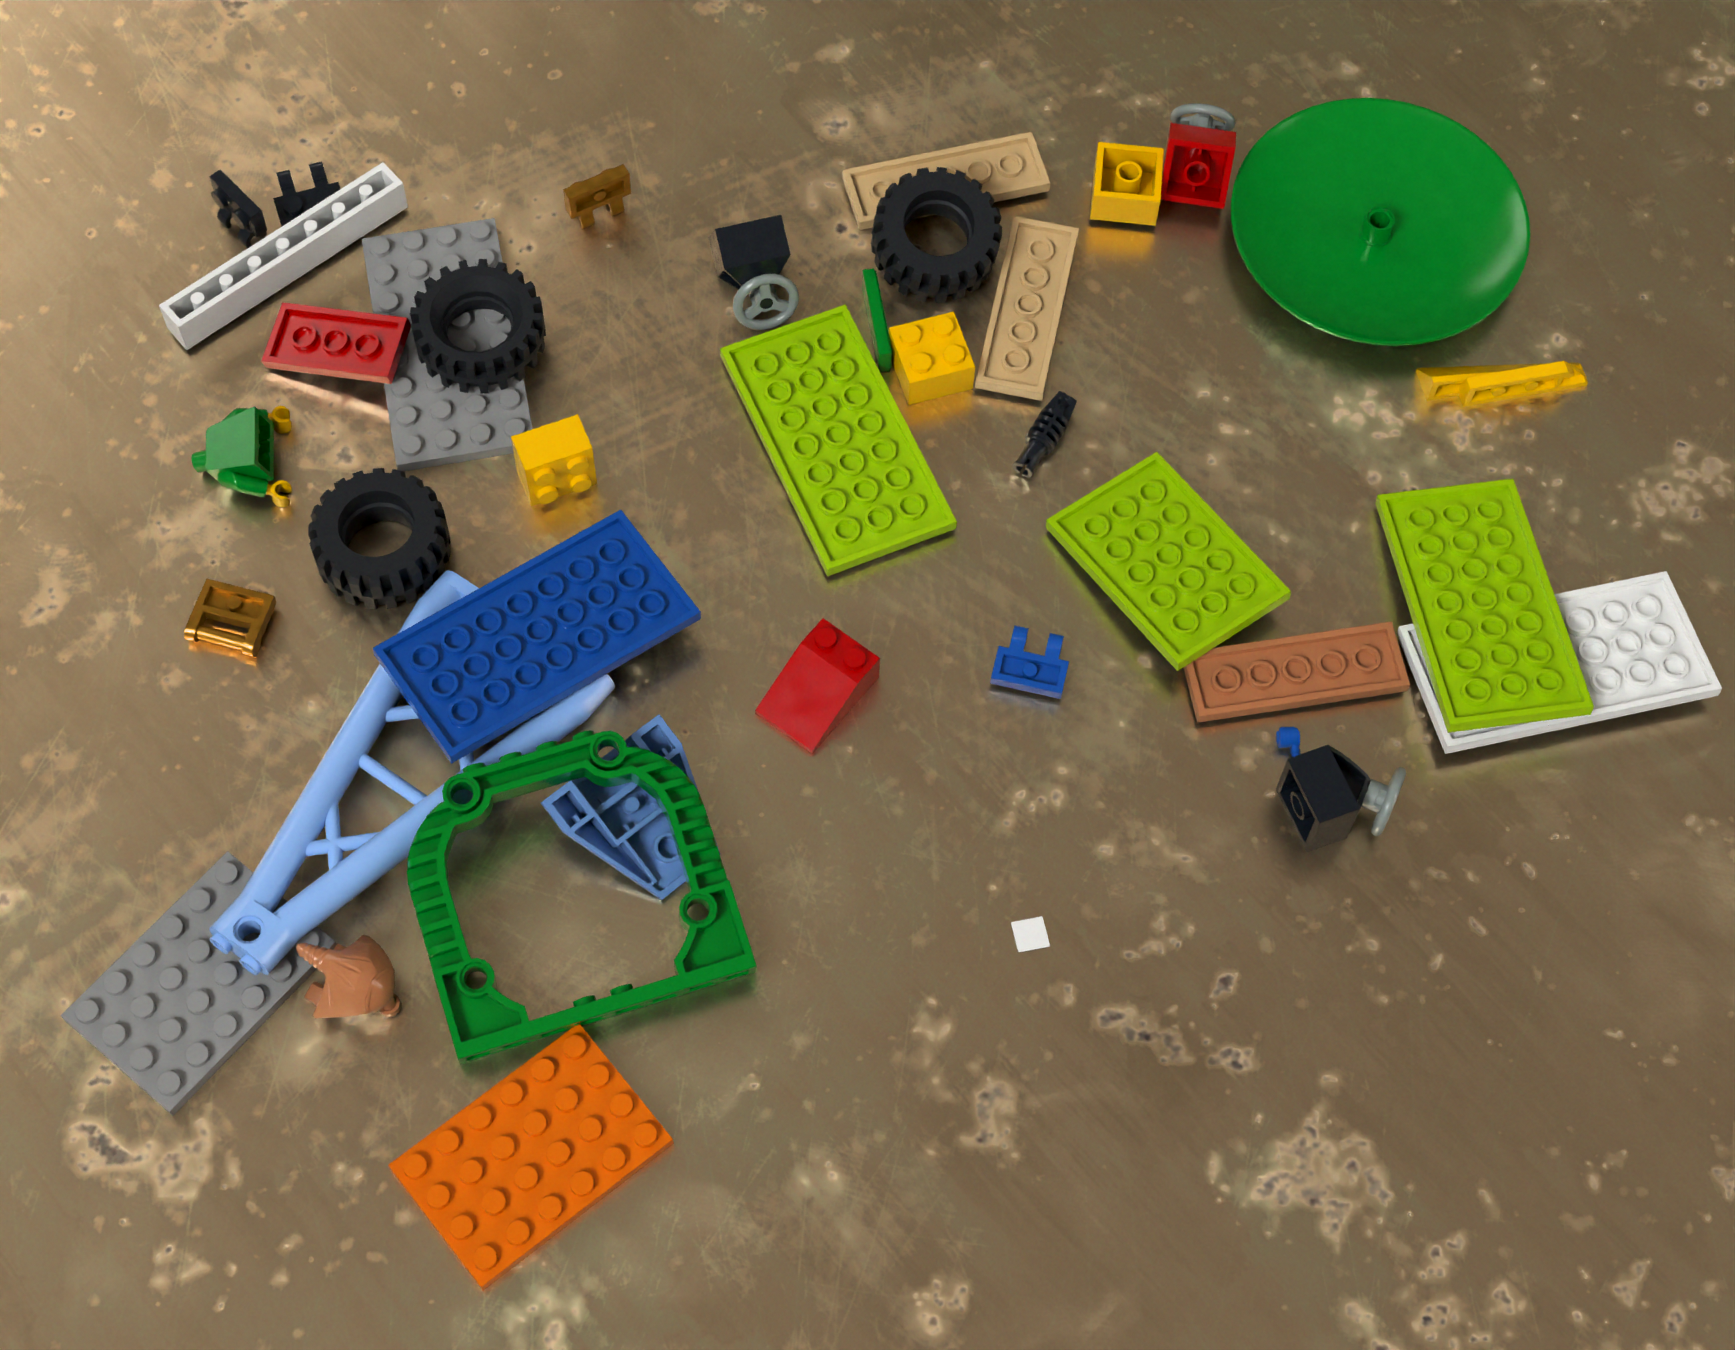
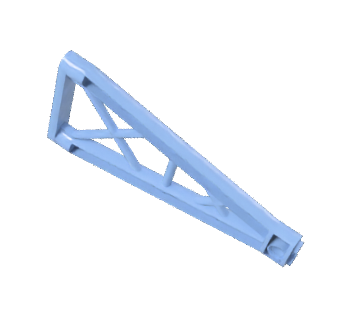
[209,570,615,976]

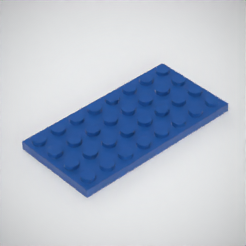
[373,510,701,764]

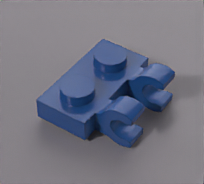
[990,625,1069,699]

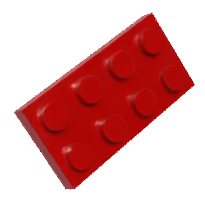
[261,302,411,384]

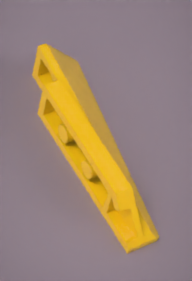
[1416,361,1588,407]

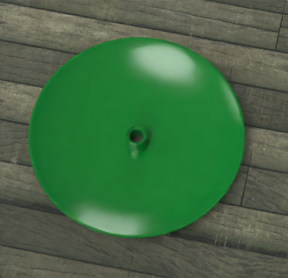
[1231,98,1530,346]

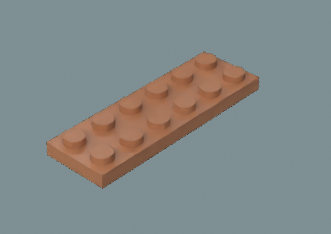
[1184,621,1410,723]

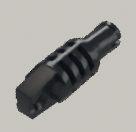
[1013,391,1077,478]

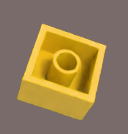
[1090,142,1164,226]
[889,311,975,405]
[511,414,597,506]

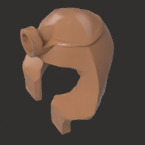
[296,935,402,1019]

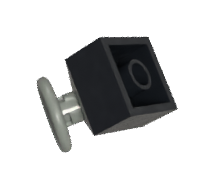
[708,215,799,330]
[1276,745,1406,852]

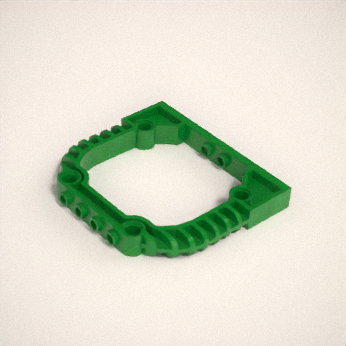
[407,730,757,1065]

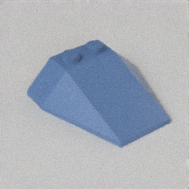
[541,714,720,900]

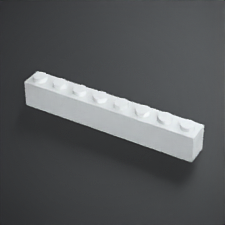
[159,162,408,350]

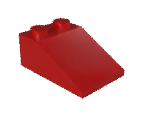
[755,618,880,754]

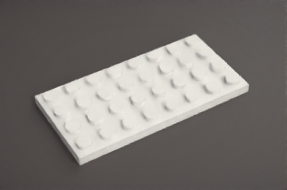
[1397,571,1722,754]

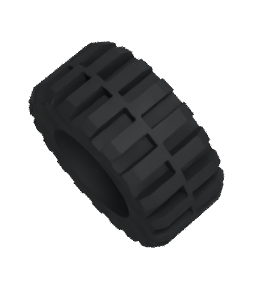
[871,167,1002,303]
[308,468,451,609]

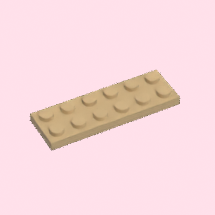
[842,131,1051,230]
[975,216,1079,401]

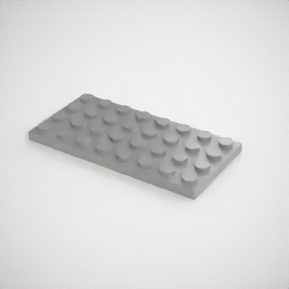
[362,218,533,471]

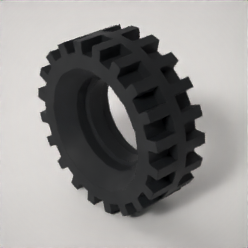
[410,259,546,394]

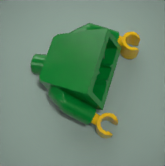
[191,406,292,507]

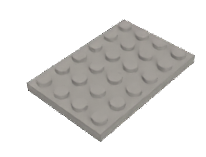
[61,851,337,1116]

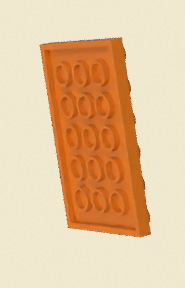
[388,1024,674,1291]

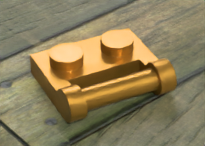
[184,578,277,657]

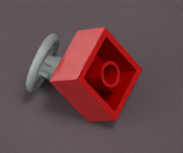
[1160,103,1236,209]

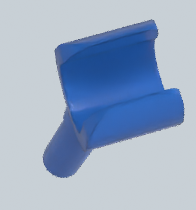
[1276,727,1301,757]

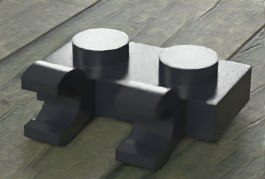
[273,161,340,227]
[209,170,267,249]

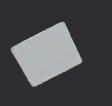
[1011,916,1050,952]

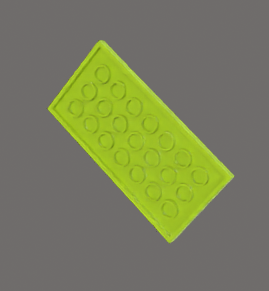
[720,304,957,577]
[1375,479,1594,733]

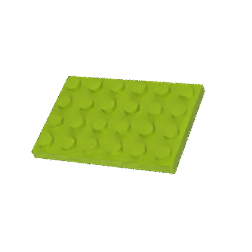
[1046,452,1291,671]

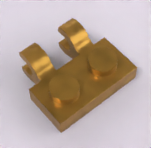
[563,164,631,230]

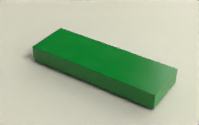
[862,268,892,373]

